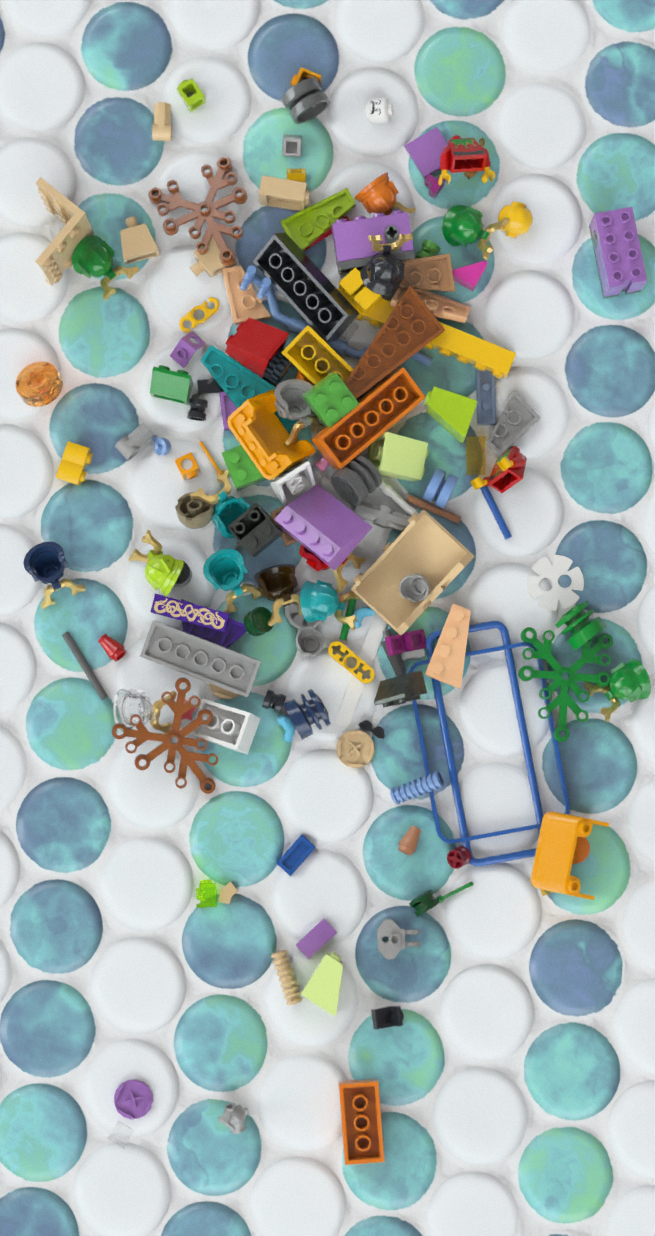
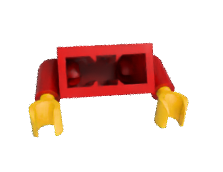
[438,135,495,186]
[471,446,527,493]

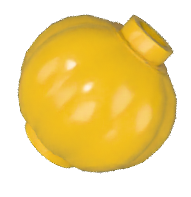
[498,201,533,238]

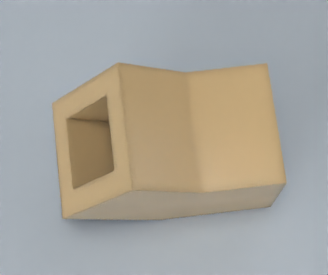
[218,882,238,904]

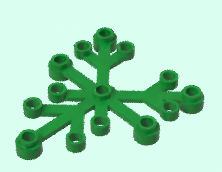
[518,627,613,742]

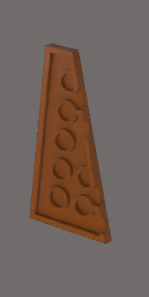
[344,285,445,399]

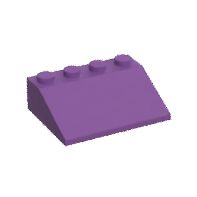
[274,484,373,571]

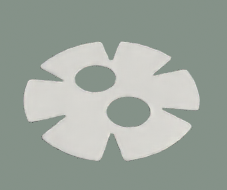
[527,555,584,611]

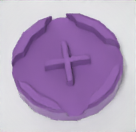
[114,1079,153,1119]

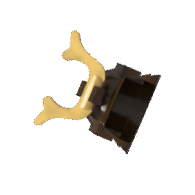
[254,564,303,626]

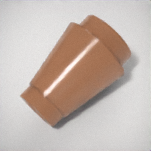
[398,826,421,856]

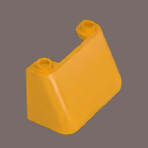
[227,389,317,480]

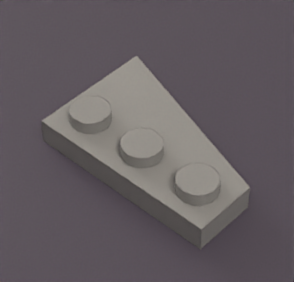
[486,391,541,457]

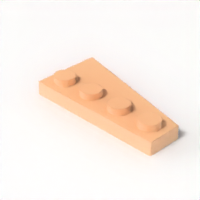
[390,288,471,323]

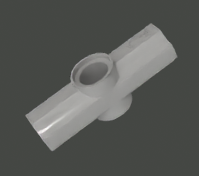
[355,501,411,532]

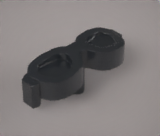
[358,720,385,739]

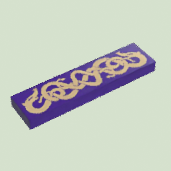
[150,594,230,633]

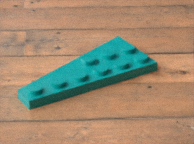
[201,345,298,433]

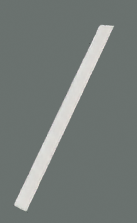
[334,612,387,729]

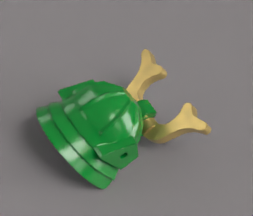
[442,205,510,260]
[72,235,140,300]
[583,659,651,722]

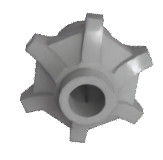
[218,1103,248,1134]

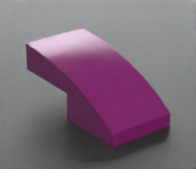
[385,629,426,656]

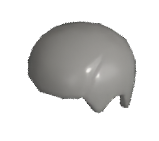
[399,573,431,602]
[295,626,325,657]

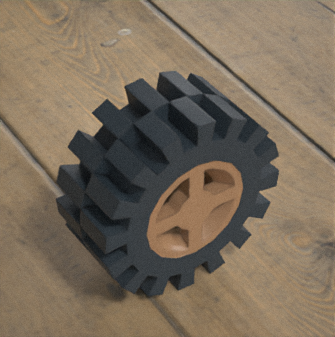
[263,348,292,384]

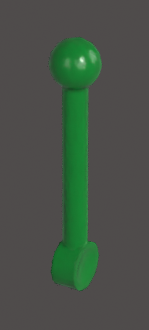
[437,881,474,903]

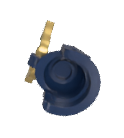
[23,542,86,609]

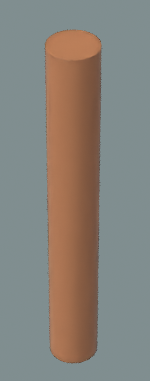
[406,494,461,524]

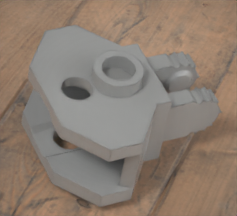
[377,919,421,959]

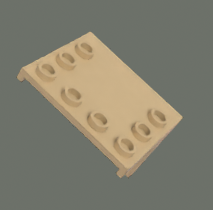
[35,177,94,286]

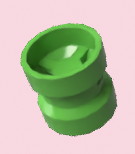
[415,239,440,259]

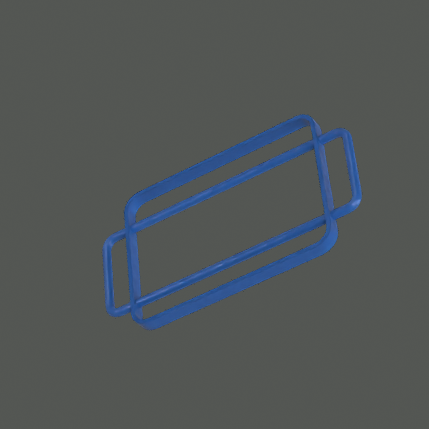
[408,621,570,866]

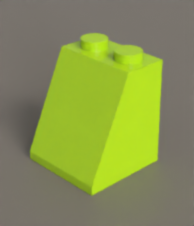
[424,386,477,443]

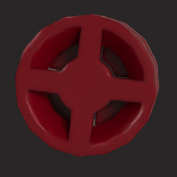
[447,846,471,869]

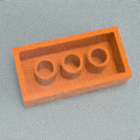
[339,1079,384,1165]

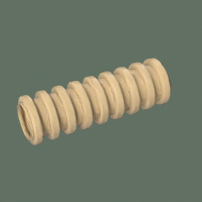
[271,950,303,1006]

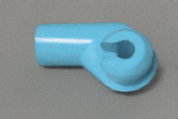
[353,607,375,629]
[277,715,296,743]

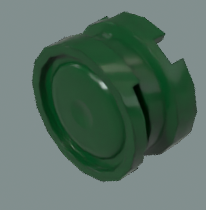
[244,607,274,637]
[409,889,440,917]

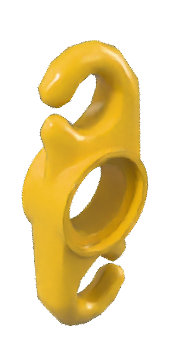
[179,297,220,333]

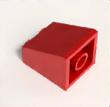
[225,317,289,378]

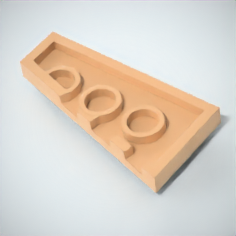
[425,604,471,689]

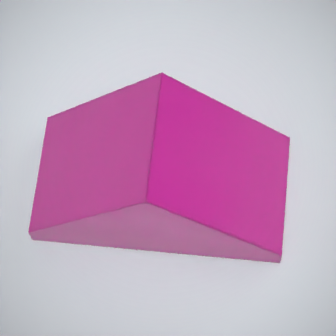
[452,260,487,291]

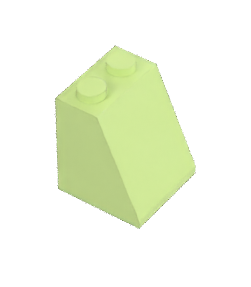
[367,432,428,481]
[301,951,343,1016]

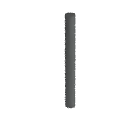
[62,632,108,700]

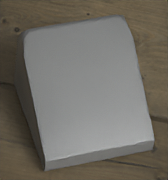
[282,134,302,157]

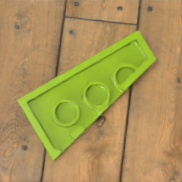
[280,188,356,251]

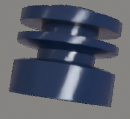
[283,689,331,740]

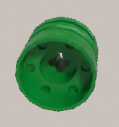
[555,601,607,651]

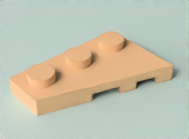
[222,265,271,325]

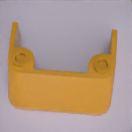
[531,811,609,900]

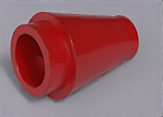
[98,634,126,662]

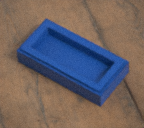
[276,834,316,876]

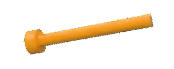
[199,441,224,476]

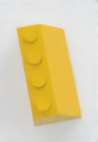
[281,325,353,385]

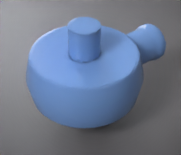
[152,435,171,456]

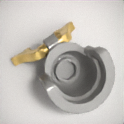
[274,379,324,447]

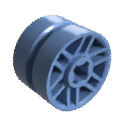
[422,467,459,509]

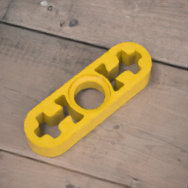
[328,641,375,684]

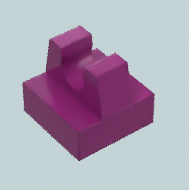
[424,174,446,199]

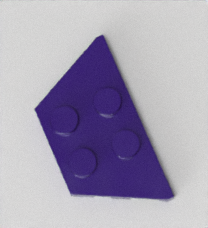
[181,599,247,648]

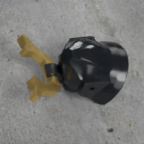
[360,233,413,295]

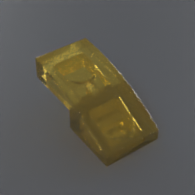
[466,436,486,475]

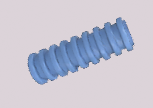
[390,771,444,804]

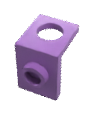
[170,331,206,368]

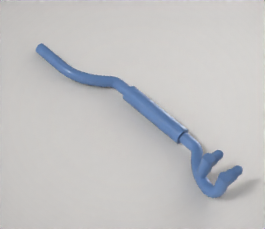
[240,265,433,366]

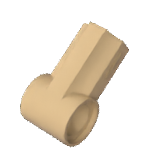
[152,102,172,141]

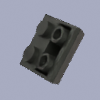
[227,502,284,557]
[374,671,427,708]

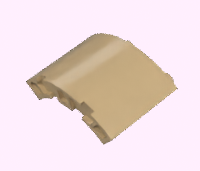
[351,509,475,636]

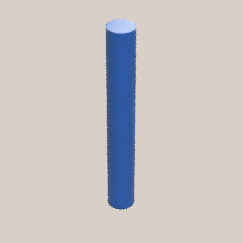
[480,486,512,540]

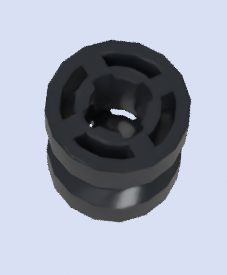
[187,398,208,421]
[262,689,286,713]

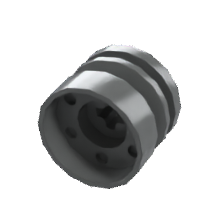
[331,455,382,506]

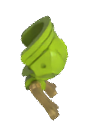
[129,530,184,597]

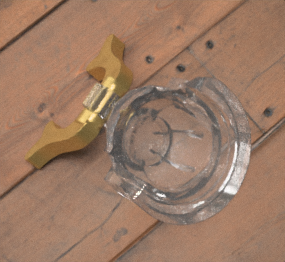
[113,689,177,734]

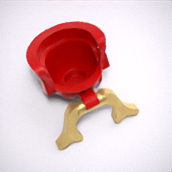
[299,545,366,593]

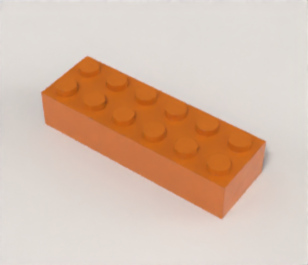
[311,367,426,469]

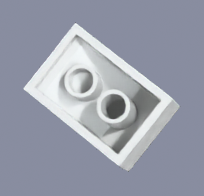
[270,461,316,507]
[189,699,261,755]

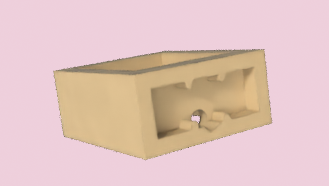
[259,175,310,211]

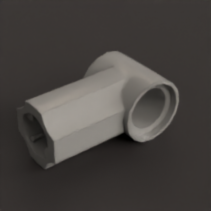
[115,423,154,461]

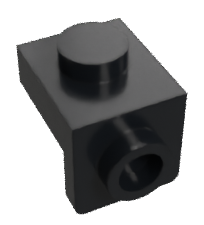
[371,1006,404,1029]

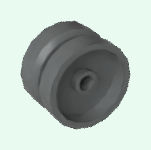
[281,78,330,124]

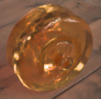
[15,361,63,407]

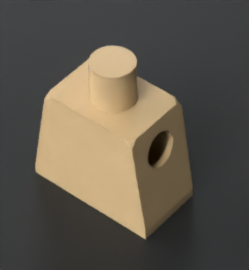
[120,217,160,265]
[190,236,237,277]

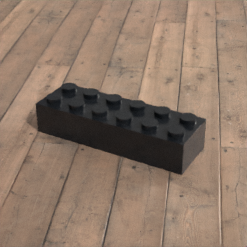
[252,233,359,343]

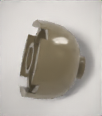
[175,492,214,529]

